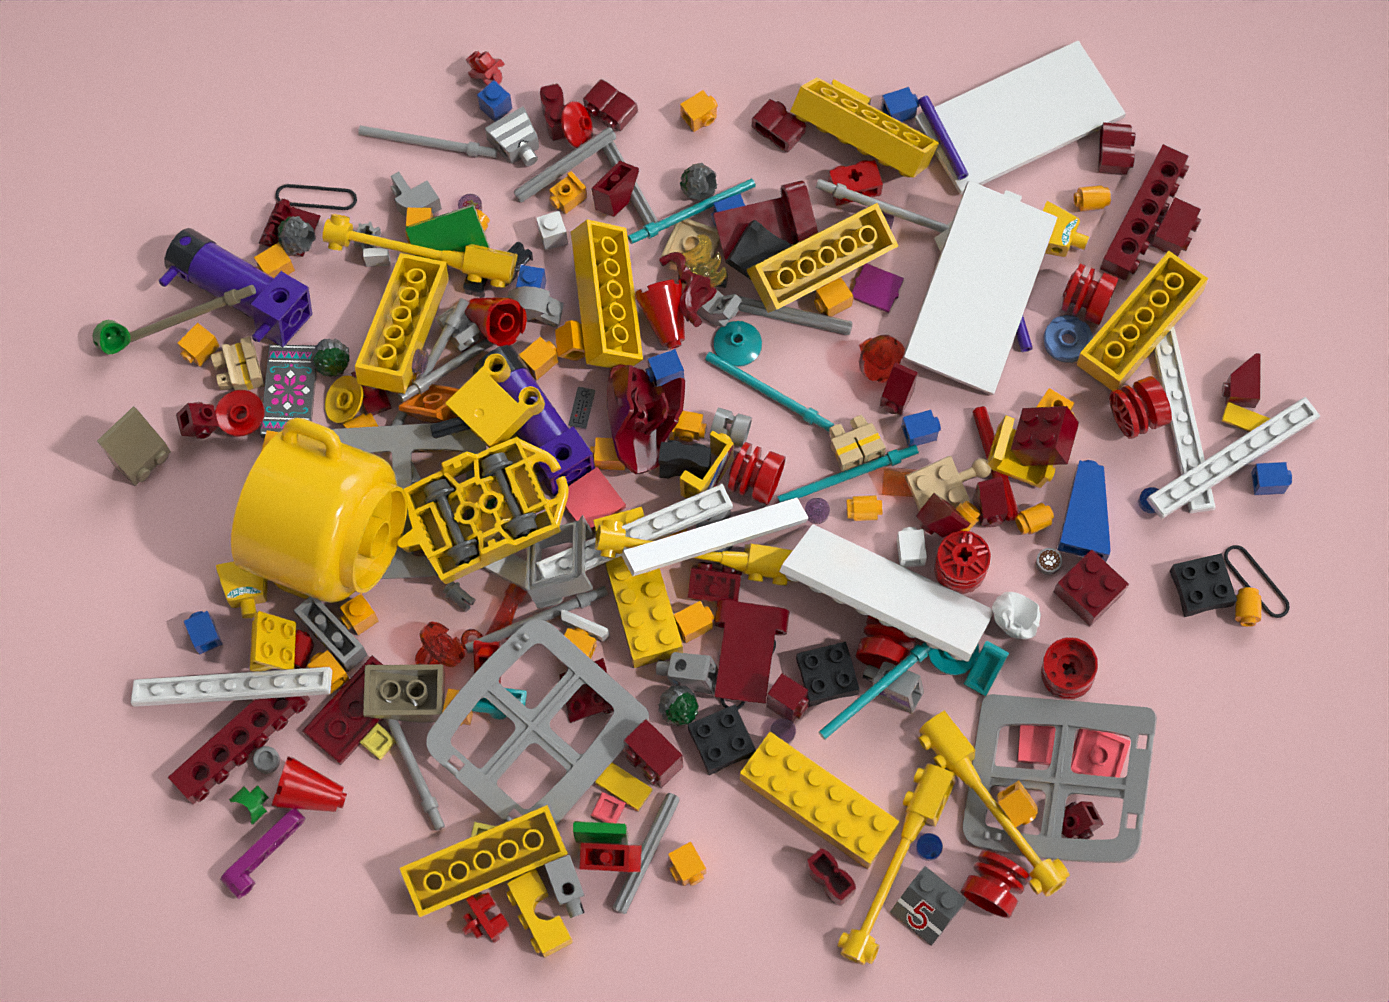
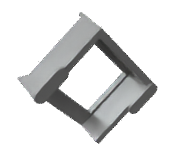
[526,515,594,609]

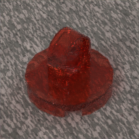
[859,335,905,383]
[415,621,465,668]

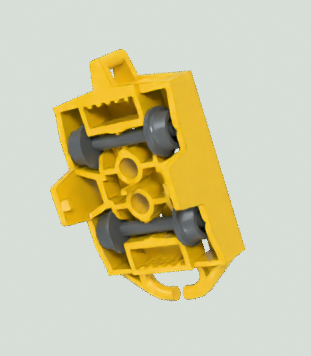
[397,437,569,584]

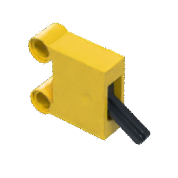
[430,354,545,448]

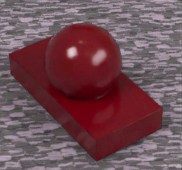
[351,371,392,416]

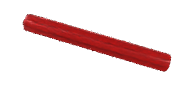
[972,406,1020,521]

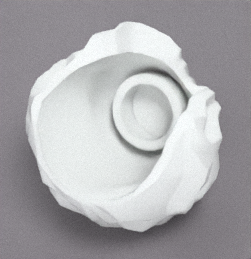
[992,592,1041,640]

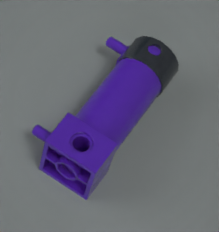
[159,228,313,347]
[473,345,595,497]

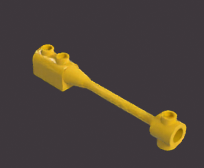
[322,214,518,288]
[595,520,793,586]
[918,710,1070,897]
[838,764,956,965]

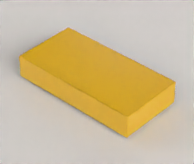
[595,762,653,812]

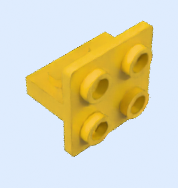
[250,611,296,672]

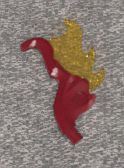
[659,234,726,327]

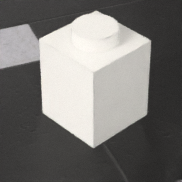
[536,211,568,251]
[896,527,927,567]

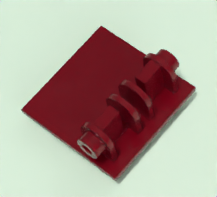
[259,198,321,257]
[559,658,614,723]

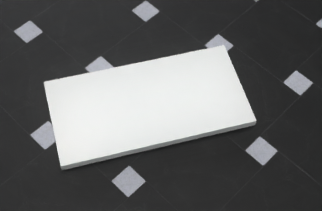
[915,40,1126,195]
[902,180,1057,395]
[780,524,994,662]

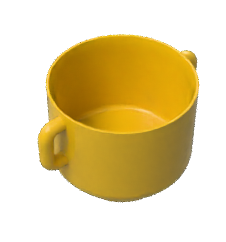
[231,418,408,603]

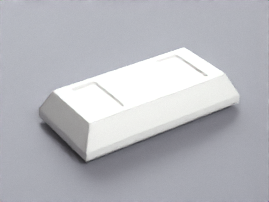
[561,610,610,642]

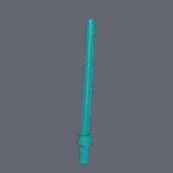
[628,178,756,244]
[705,352,835,432]
[777,445,919,503]
[818,642,933,740]

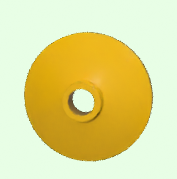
[325,375,363,424]

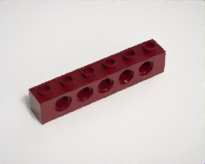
[1100,144,1189,281]
[168,696,310,804]

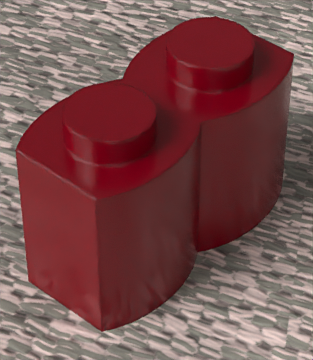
[583,79,638,132]
[540,83,566,141]
[751,99,806,153]
[1098,122,1136,175]
[806,848,856,906]

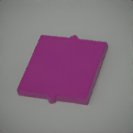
[852,263,904,313]

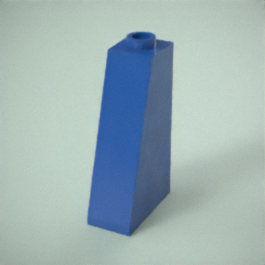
[1057,460,1111,562]

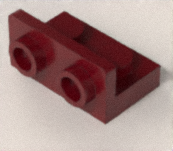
[687,562,742,602]

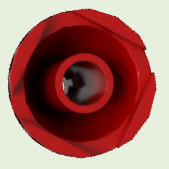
[635,279,685,350]
[465,298,527,346]
[271,756,347,812]

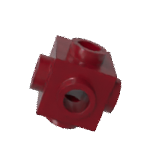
[176,402,219,439]
[1061,801,1104,839]

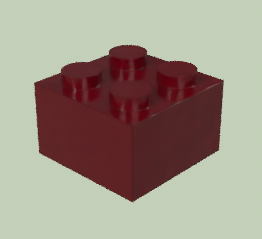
[1011,406,1079,466]
[1053,550,1129,626]
[623,719,683,788]

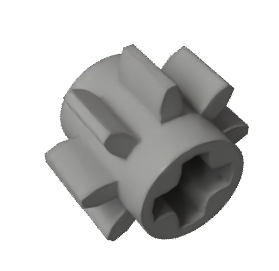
[353,222,381,250]

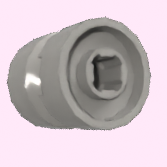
[710,407,752,447]

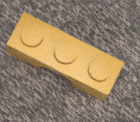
[506,868,573,958]

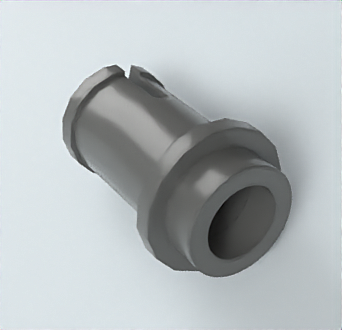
[443,581,476,612]

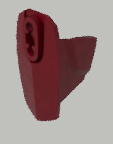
[607,364,685,474]

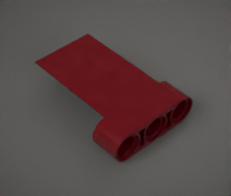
[713,180,818,260]
[714,600,790,704]

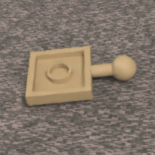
[904,456,991,511]

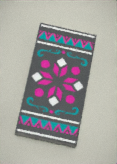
[260,344,317,438]

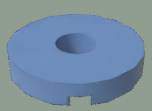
[1044,315,1093,363]

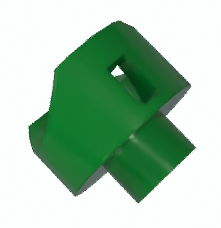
[92,320,131,354]
[229,785,269,825]

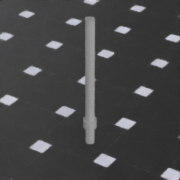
[358,125,498,158]
[815,179,950,233]
[391,298,469,426]
[398,338,494,402]
[464,586,608,654]
[386,719,445,831]

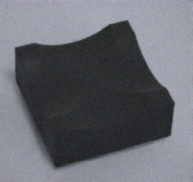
[725,220,793,280]
[658,440,711,480]
[1170,553,1237,617]
[796,641,860,707]
[688,704,756,775]

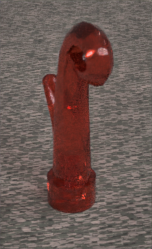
[461,583,527,653]

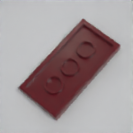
[302,655,383,765]

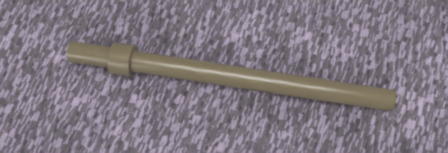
[130,285,256,342]

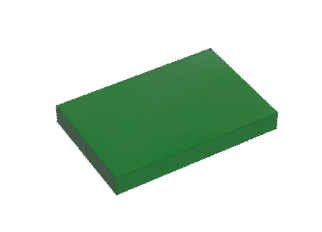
[405,204,490,261]

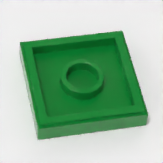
[573,822,628,845]

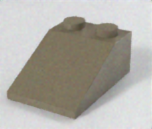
[97,406,171,486]
[364,664,445,723]

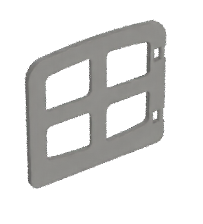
[331,423,488,579]
[426,619,649,825]
[963,694,1157,863]

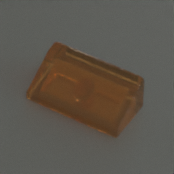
[882,467,917,497]

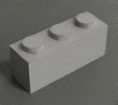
[294,597,367,672]

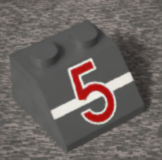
[890,866,967,946]

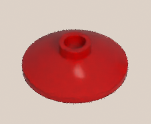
[561,101,593,148]
[215,390,265,437]

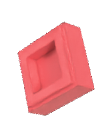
[591,792,626,823]

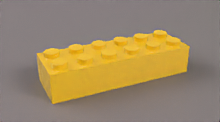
[790,77,939,178]
[746,203,898,313]
[571,219,643,368]
[1077,251,1208,391]
[355,253,449,394]
[593,507,683,668]
[739,732,899,870]
[399,805,568,918]

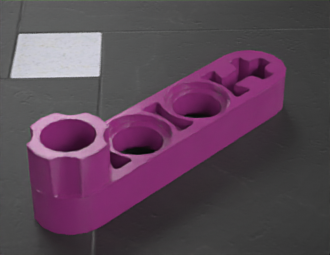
[220,809,305,899]

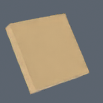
[661,219,720,271]

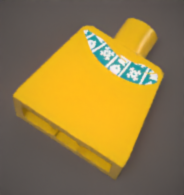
[1042,201,1089,257]
[216,561,268,619]

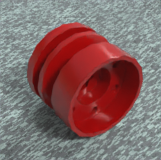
[1061,263,1119,326]
[1109,376,1172,439]
[727,442,786,505]
[934,530,991,594]
[856,615,916,669]
[1041,637,1098,700]
[960,851,1031,919]

